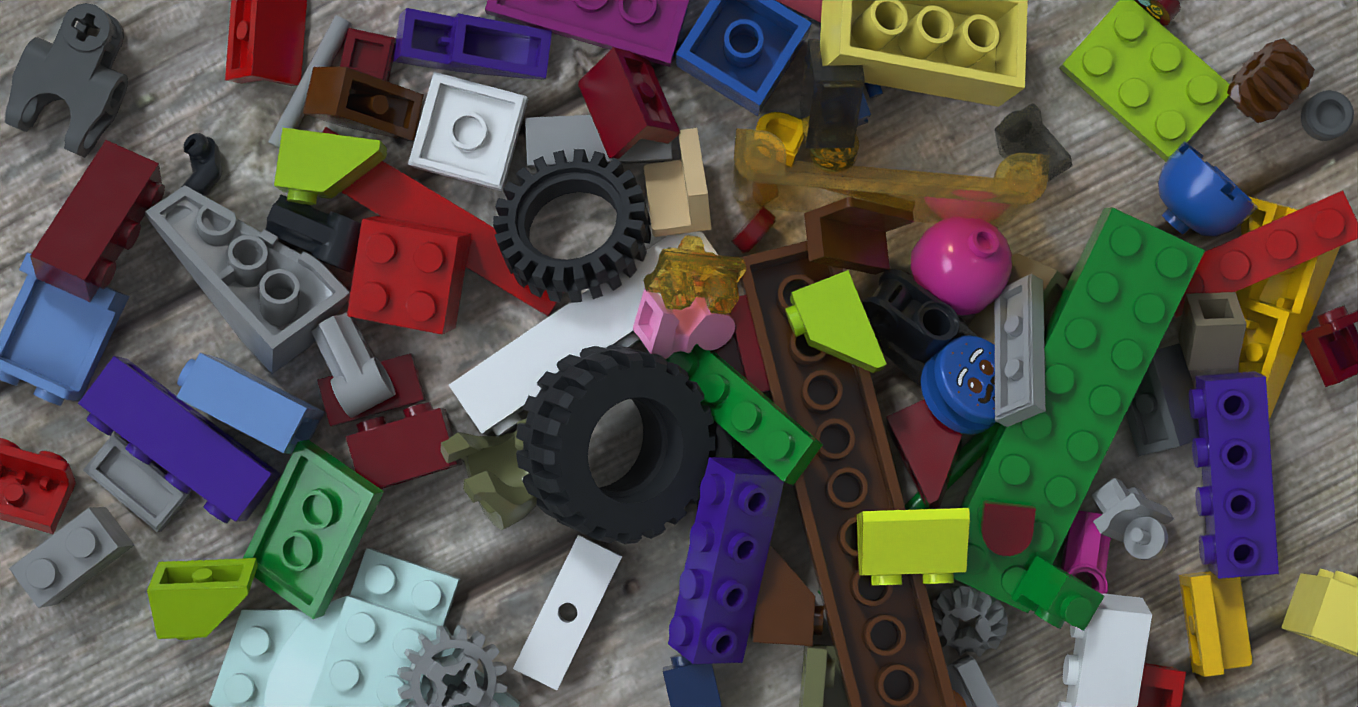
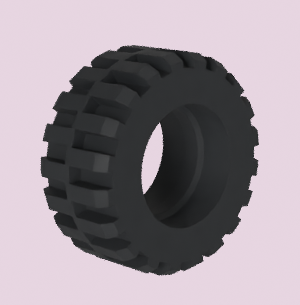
[516,345,716,544]

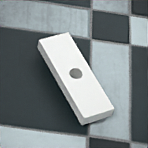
[513,535,623,690]

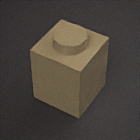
[1178,292,1247,370]

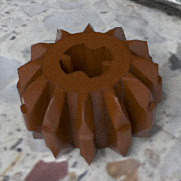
[1227,38,1315,123]

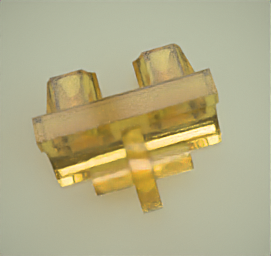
[643,235,747,315]

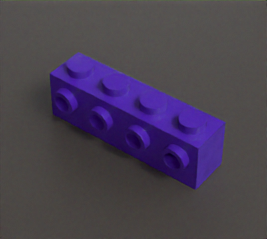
[78,356,281,523]
[1189,371,1279,579]
[668,457,784,664]

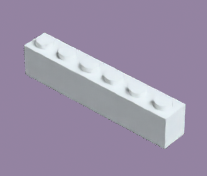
[449,231,726,437]

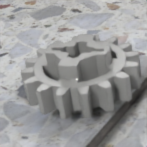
[397,625,507,707]

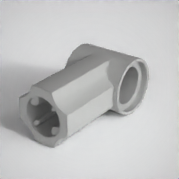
[311,312,396,418]

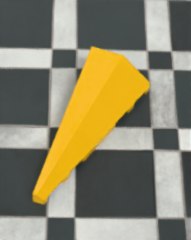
[1235,196,1340,420]

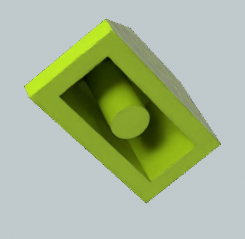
[274,127,388,205]
[785,270,887,373]
[147,558,258,640]

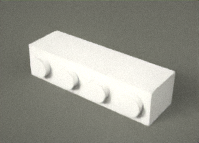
[1057,593,1152,707]

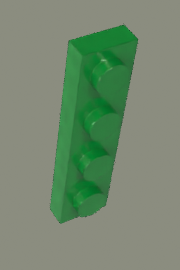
[666,344,823,486]

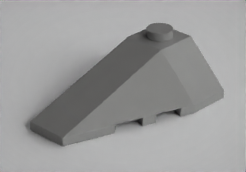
[145,185,350,374]

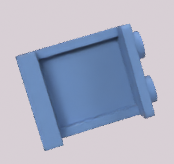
[0,252,130,406]

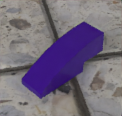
[393,8,552,80]

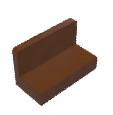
[804,197,914,275]

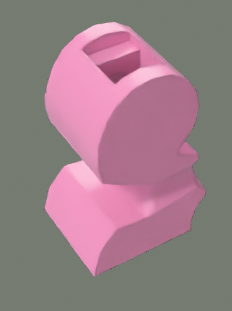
[633,287,735,359]

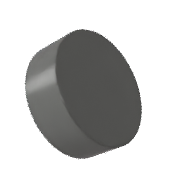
[1301,90,1354,141]

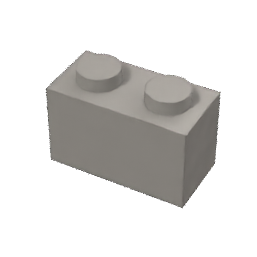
[9,507,134,608]

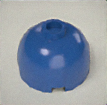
[1158,141,1258,237]

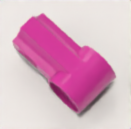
[1061,510,1111,594]

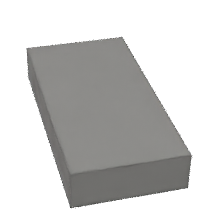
[83,432,192,532]

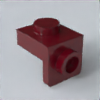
[1301,305,1358,387]

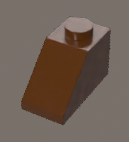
[303,67,424,141]
[751,545,824,646]

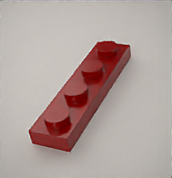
[1175,190,1358,318]

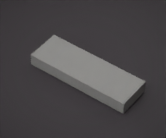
[525,115,672,168]
[994,273,1046,427]

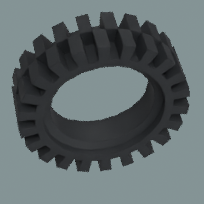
[493,149,651,303]

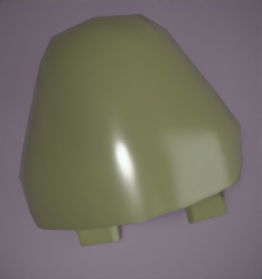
[441,418,537,530]

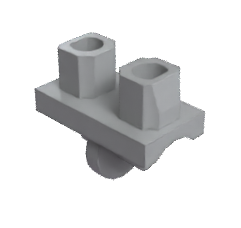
[1091,478,1174,560]

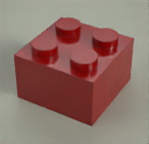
[347,216,471,335]

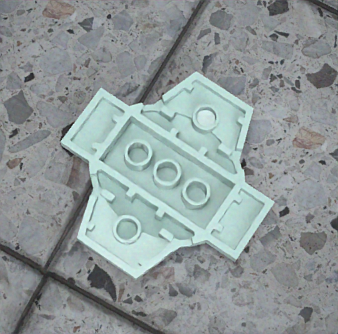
[209,548,521,707]

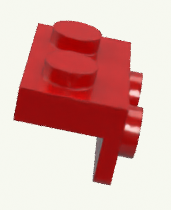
[0,438,76,534]

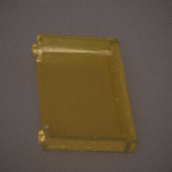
[730,128,1050,228]

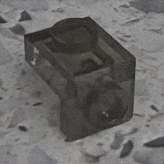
[994,103,1073,192]

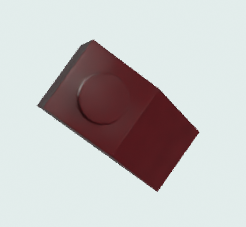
[886,400,962,509]

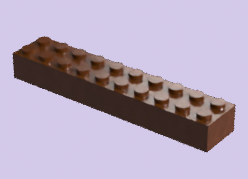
[737,241,957,707]

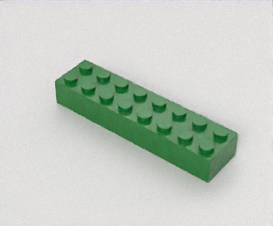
[953,207,1205,613]

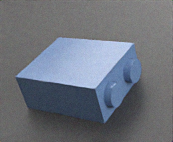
[176,353,325,454]

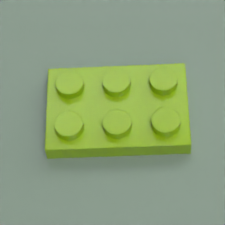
[1059,0,1230,162]

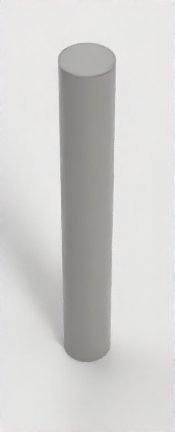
[268,15,352,148]

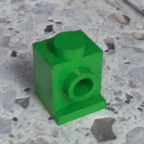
[1011,555,1105,631]

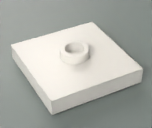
[408,72,528,192]

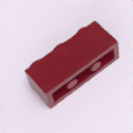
[30,140,165,302]

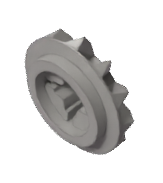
[931,586,1008,657]

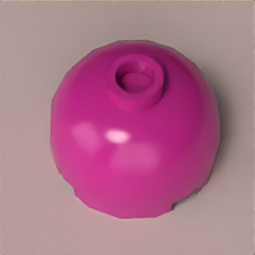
[910,214,1012,316]

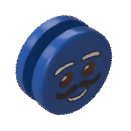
[921,336,996,434]

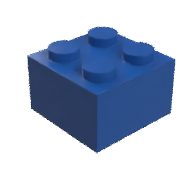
[676,0,812,116]

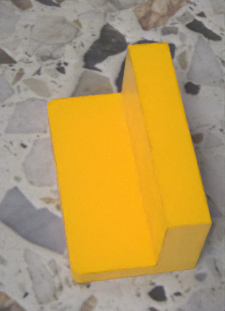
[1179,571,1252,677]

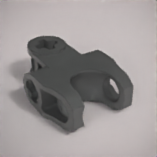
[5,3,128,158]

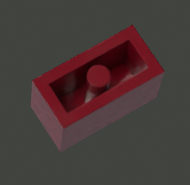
[345,402,462,489]

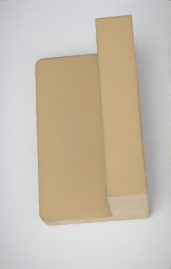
[644,128,712,237]

